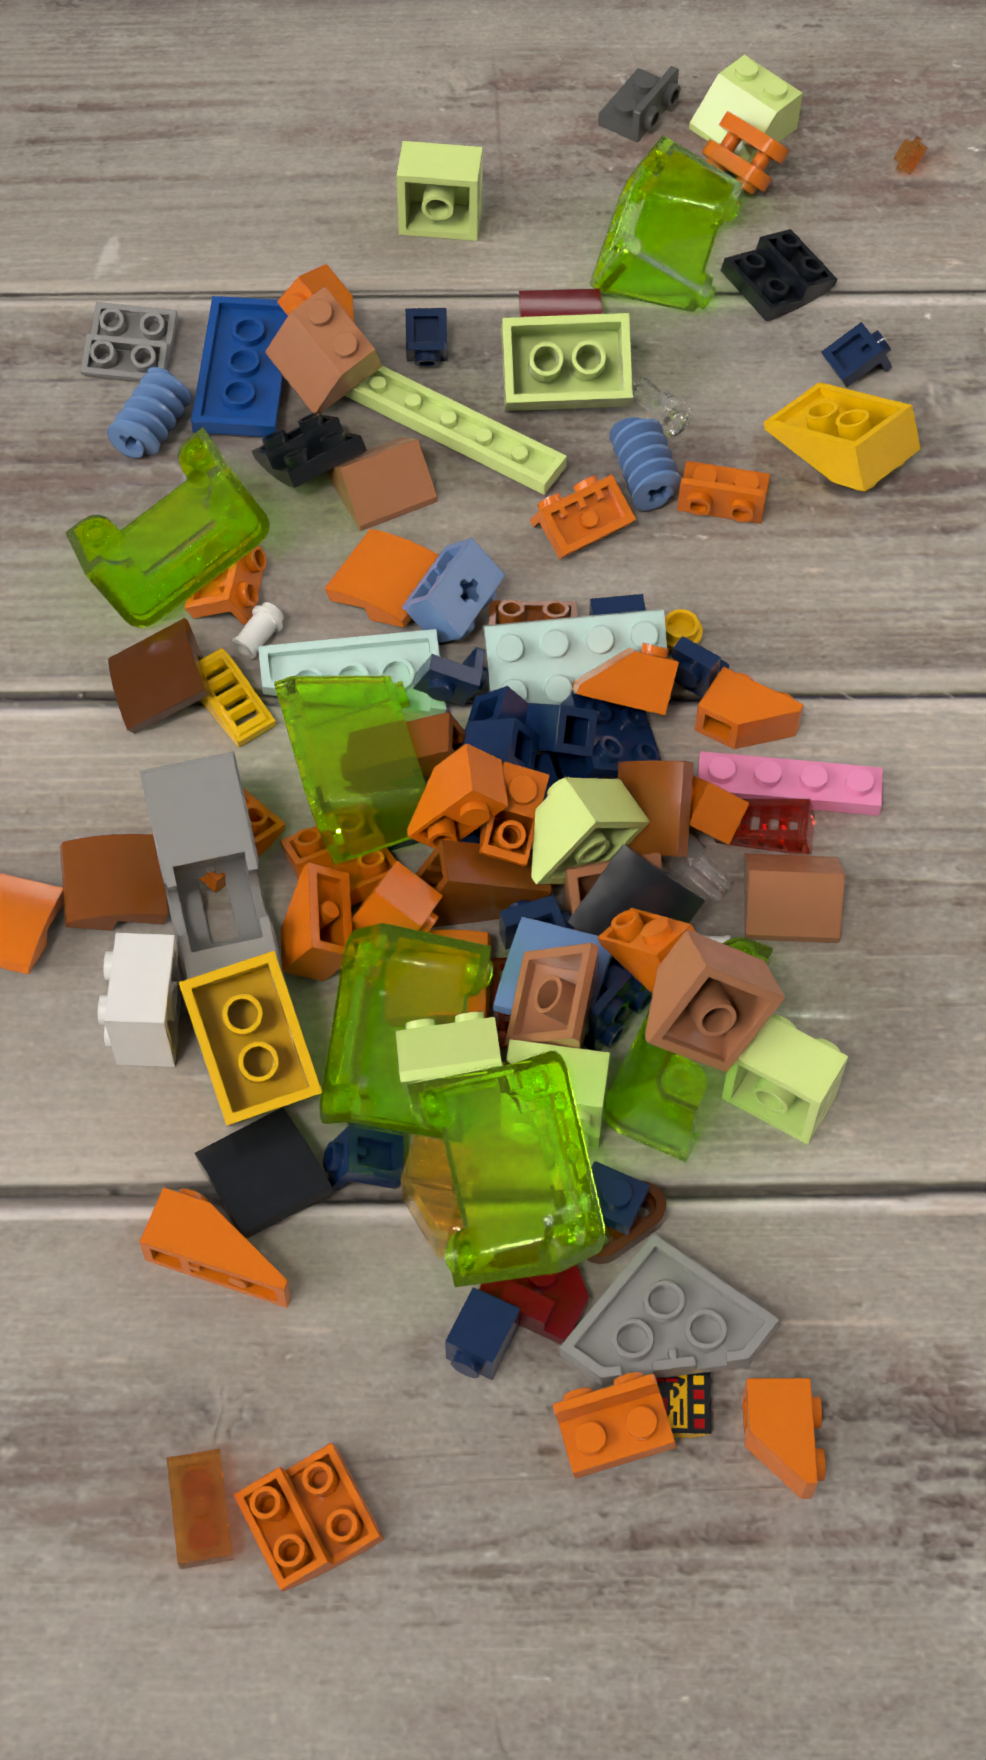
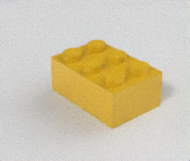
[179,951,322,1126]

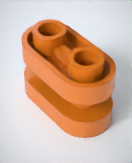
[701,111,790,195]

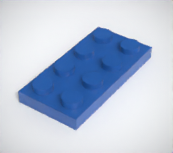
[191,296,288,437]

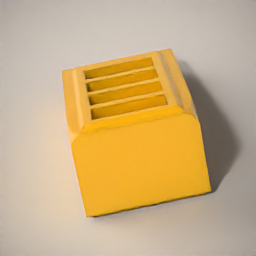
[199,648,276,748]

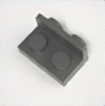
[598,66,681,143]

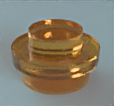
[893,136,928,175]

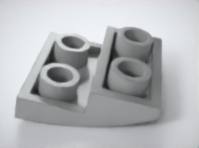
[80,302,179,381]

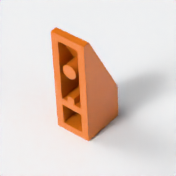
[139,1187,291,1308]

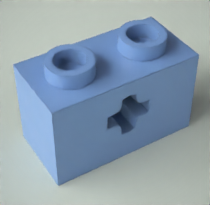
[402,538,505,643]

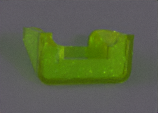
[589,135,743,312]
[65,427,270,628]
[274,675,427,865]
[319,923,493,1143]
[604,937,774,1163]
[407,1051,605,1288]

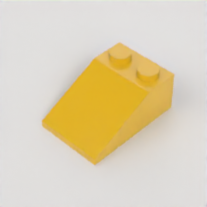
[763,382,921,492]

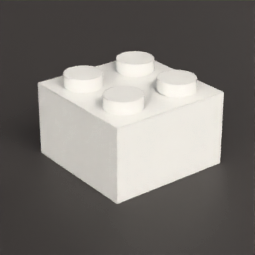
[98,933,185,1067]

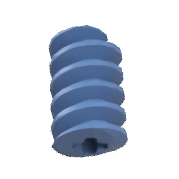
[107,367,192,458]
[609,417,682,511]

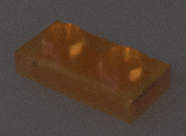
[166,1449,234,1569]

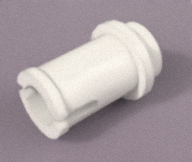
[231,602,285,659]

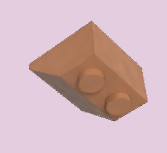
[265,286,382,413]
[645,929,785,1073]

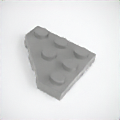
[559,1233,779,1386]

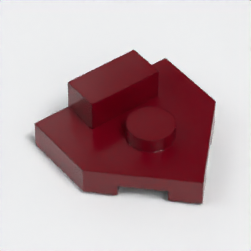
[478,1232,589,1345]

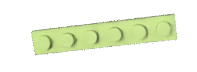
[344,365,567,495]

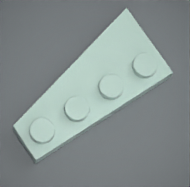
[258,629,446,715]

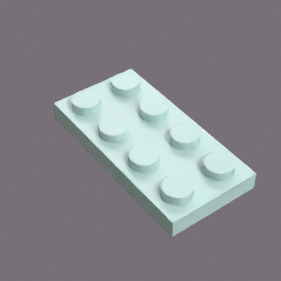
[483,609,671,705]

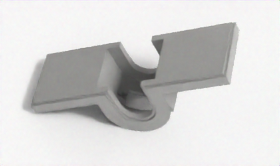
[139,751,286,1056]

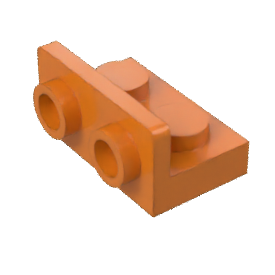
[677,461,770,524]
[530,474,636,560]
[184,529,267,625]
[552,1372,677,1479]

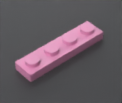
[698,751,883,816]

